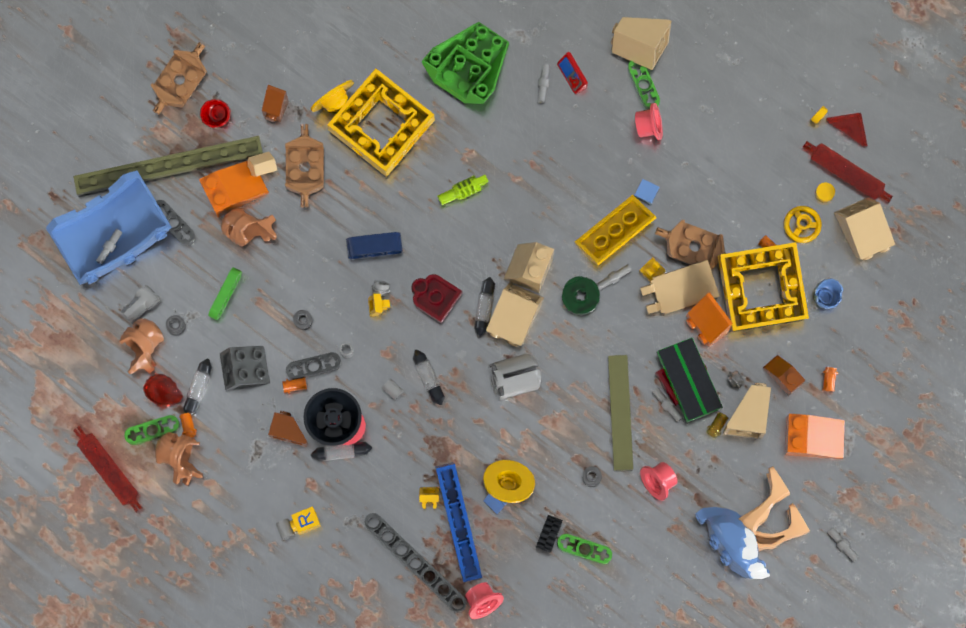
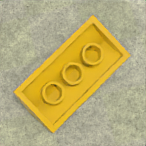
[575,195,656,265]

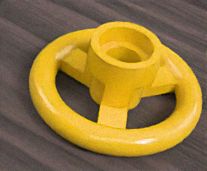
[784,206,822,243]

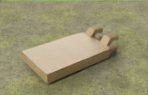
[640,260,720,314]

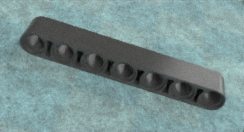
[364,513,467,613]

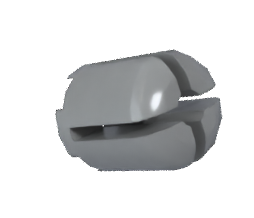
[488,354,542,401]

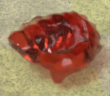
[143,374,183,407]

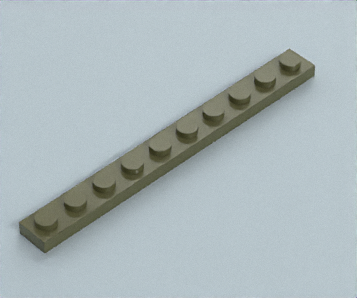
[73,136,263,196]

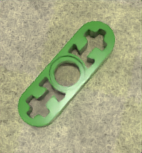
[628,61,660,110]
[208,267,242,320]
[124,415,180,445]
[557,534,612,564]

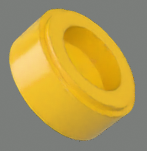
[810,106,828,124]
[815,182,835,202]

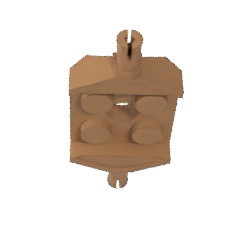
[151,42,207,115]
[285,124,324,208]
[655,219,727,270]

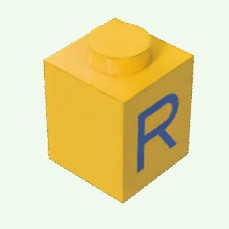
[289,506,321,535]

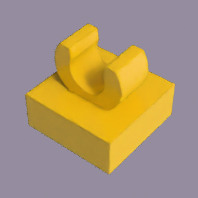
[639,257,666,284]
[368,294,390,317]
[419,487,439,509]

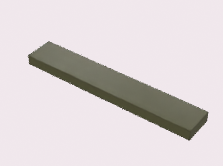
[608,355,633,471]

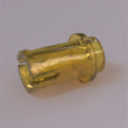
[707,412,729,438]

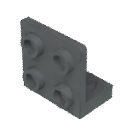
[220,346,269,390]

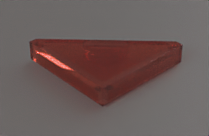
[826,113,868,148]

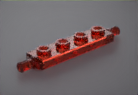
[803,141,893,203]
[73,426,143,513]

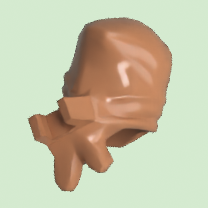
[221,208,277,246]
[119,318,164,374]
[155,432,203,485]

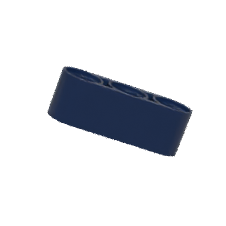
[346,232,403,259]

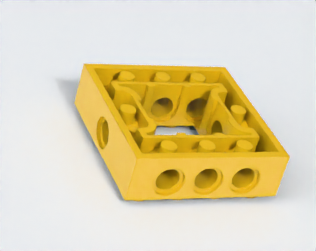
[327,68,435,177]
[718,242,809,331]

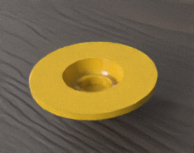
[310,80,354,112]
[483,460,535,503]

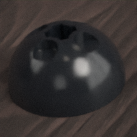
[303,388,362,446]

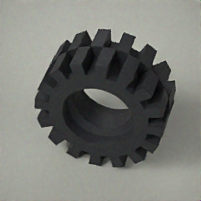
[536,515,563,553]

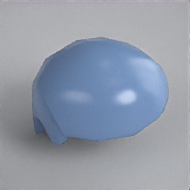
[813,278,843,309]

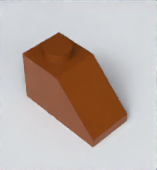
[262,85,289,122]
[763,355,805,396]
[268,411,308,447]

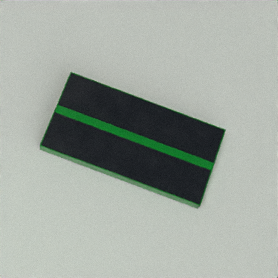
[656,338,723,422]

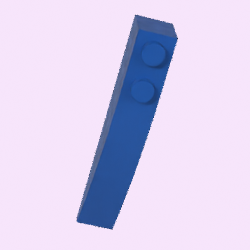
[435,462,482,582]

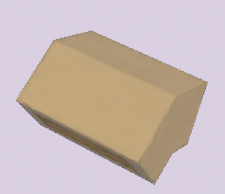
[247,152,277,177]

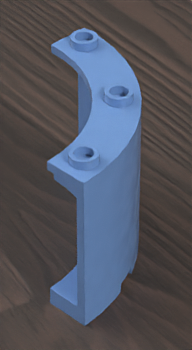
[46,170,172,285]

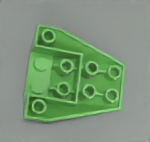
[421,22,509,104]

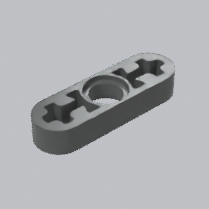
[156,200,195,245]
[286,352,341,380]

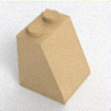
[611,17,672,70]
[834,197,895,260]
[504,242,554,293]
[486,283,544,347]
[723,383,771,439]

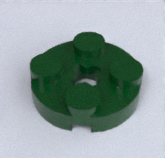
[562,276,600,315]

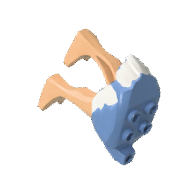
[695,466,810,579]

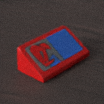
[557,52,588,94]

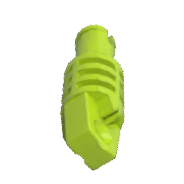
[437,175,488,205]

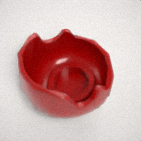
[200,99,231,128]

